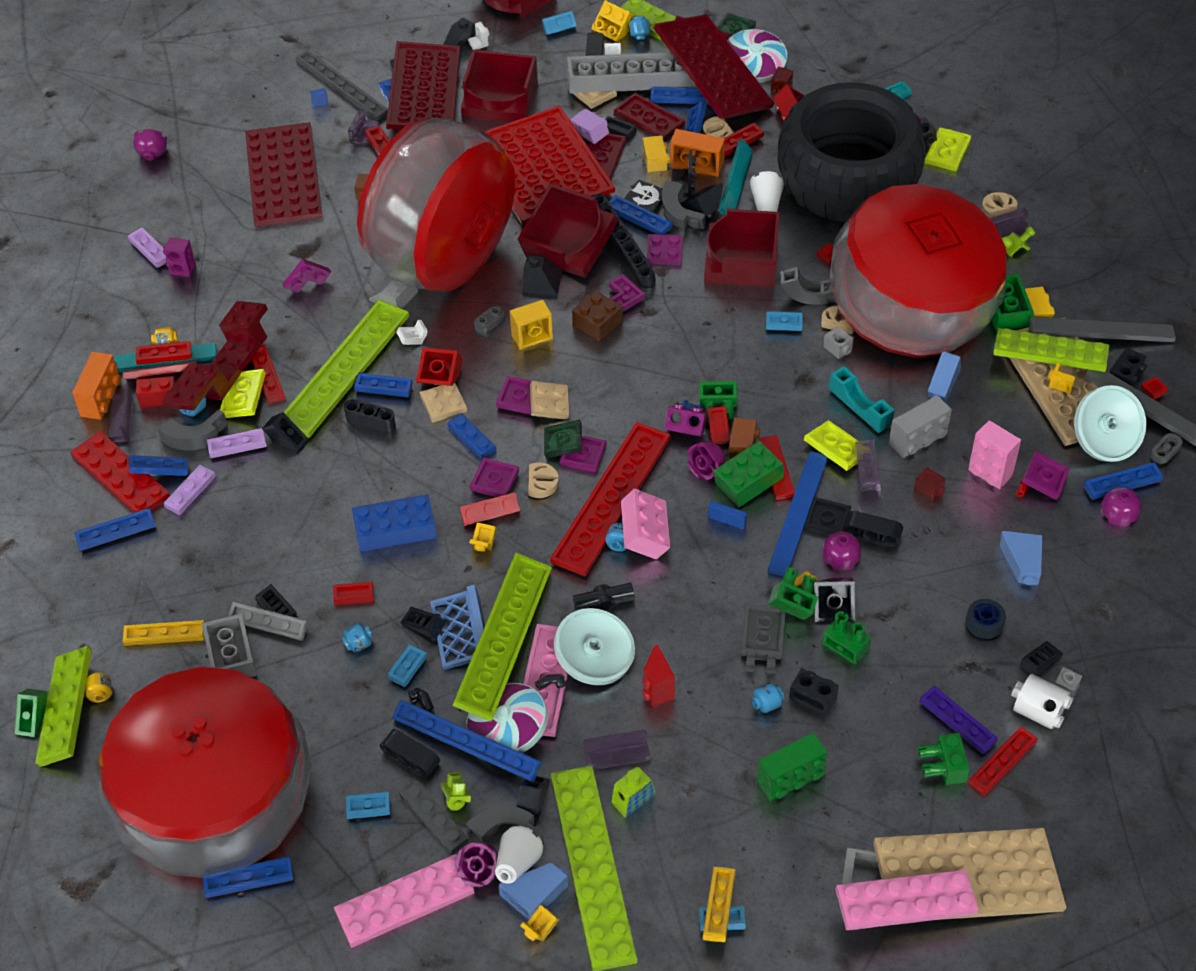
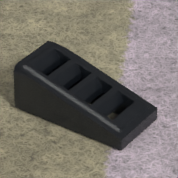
[255,584,297,617]
[400,607,445,639]
[1020,641,1063,676]

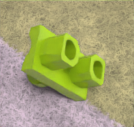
[441,772,471,811]

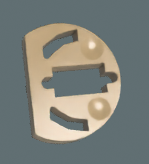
[703,116,733,138]
[982,192,1017,219]
[821,306,855,334]
[528,462,558,498]

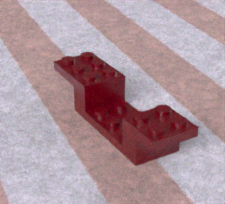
[162,301,268,411]

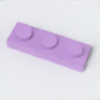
[128,228,166,268]
[207,428,266,458]
[164,465,216,515]

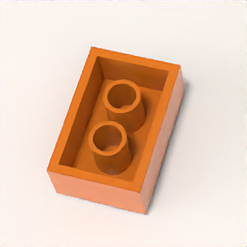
[670,129,725,177]
[72,352,121,420]

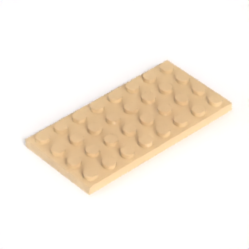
[1010,317,1098,446]
[873,828,1066,920]

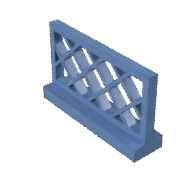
[430,585,485,670]

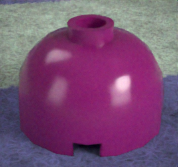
[133,129,167,160]
[687,441,725,480]
[1100,487,1141,526]
[822,531,861,571]
[455,842,498,887]

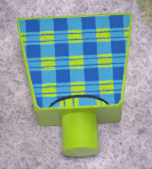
[611,767,656,818]

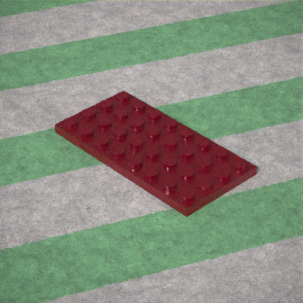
[653,14,774,119]
[386,41,460,130]
[245,122,323,227]

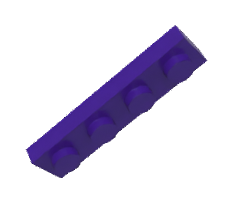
[919,686,998,754]

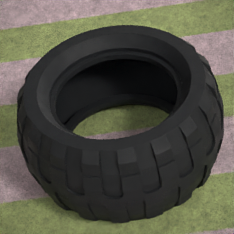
[777,82,926,222]

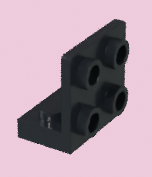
[671,150,696,198]

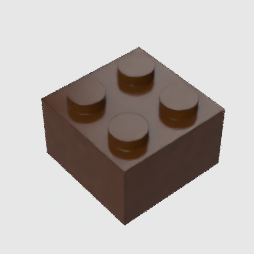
[572,290,623,341]

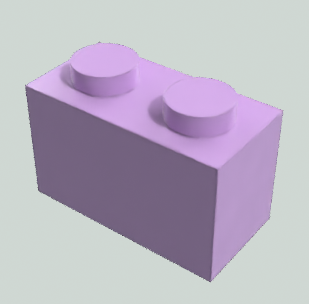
[570,108,609,144]

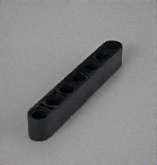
[593,193,656,287]

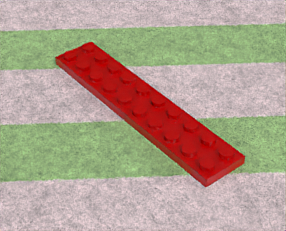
[550,422,670,577]

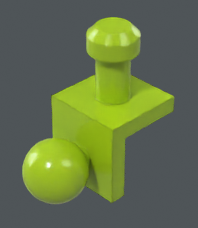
[1002,227,1036,256]

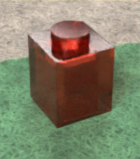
[771,66,793,93]
[914,467,946,502]

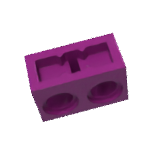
[163,237,196,277]
[664,403,707,436]

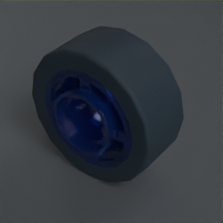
[966,599,1006,639]

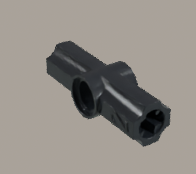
[573,582,635,611]

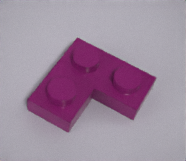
[283,258,332,293]
[609,274,645,312]

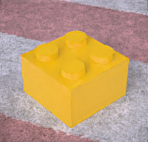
[510,300,553,350]

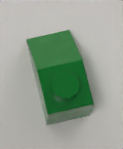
[15,689,47,737]

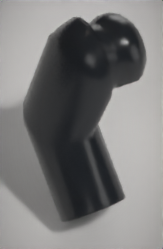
[535,674,567,691]
[408,688,434,711]

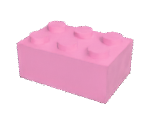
[968,420,1021,489]
[621,488,670,560]

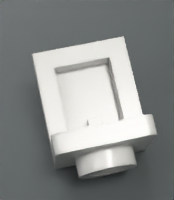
[468,22,489,50]
[605,43,621,55]
[396,320,427,345]

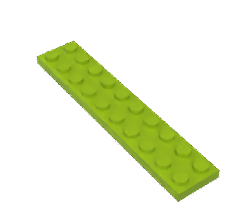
[284,300,409,438]
[452,552,552,721]
[551,766,637,971]

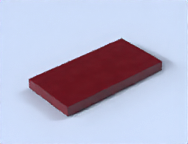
[614,93,685,142]
[588,134,626,179]

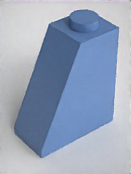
[927,351,961,403]
[999,531,1042,585]
[499,863,568,920]

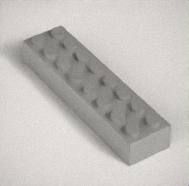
[566,52,697,93]

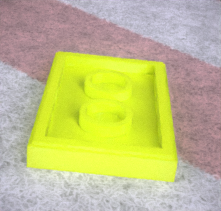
[924,127,972,172]
[220,369,266,418]
[804,420,872,471]

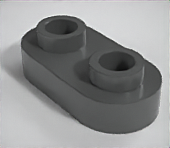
[474,306,505,333]
[1151,433,1182,464]

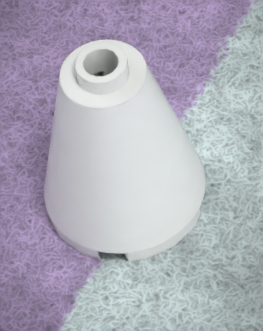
[750,171,784,212]
[495,826,543,884]

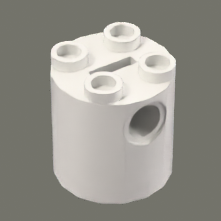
[1011,674,1074,730]

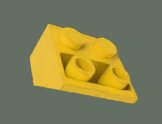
[591,0,638,42]

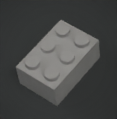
[889,395,952,458]
[202,613,257,677]

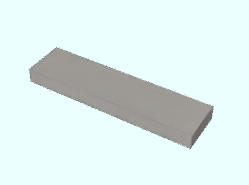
[228,602,309,641]

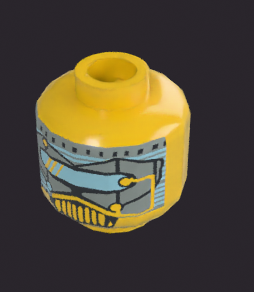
[151,327,179,345]
[85,672,112,703]

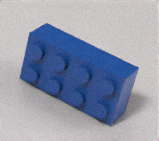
[352,494,437,552]

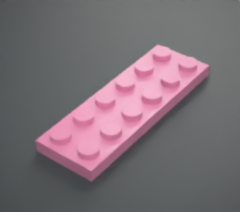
[523,624,568,737]
[334,854,474,948]
[835,870,979,931]

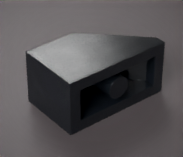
[443,17,475,50]
[262,412,308,452]
[517,776,550,815]

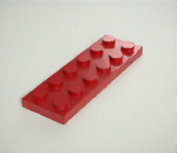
[70,431,170,513]

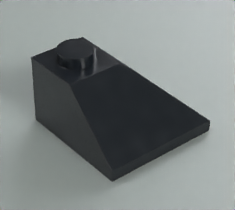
[680,182,723,219]
[522,255,563,298]
[814,577,855,622]

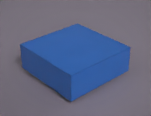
[309,88,328,107]

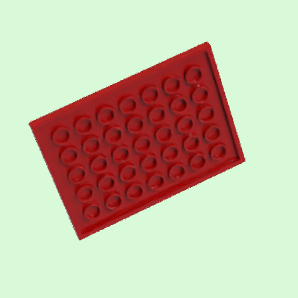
[469,105,615,226]

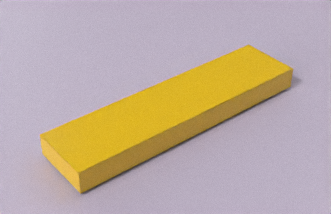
[122,620,205,646]
[703,867,736,943]

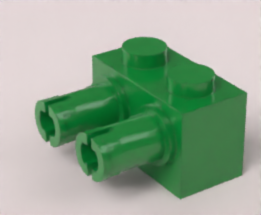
[699,381,738,423]
[768,567,818,620]
[822,611,871,665]
[917,733,970,785]

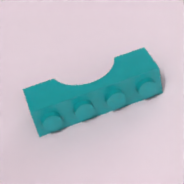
[829,366,895,433]

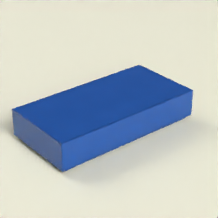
[708,501,747,529]

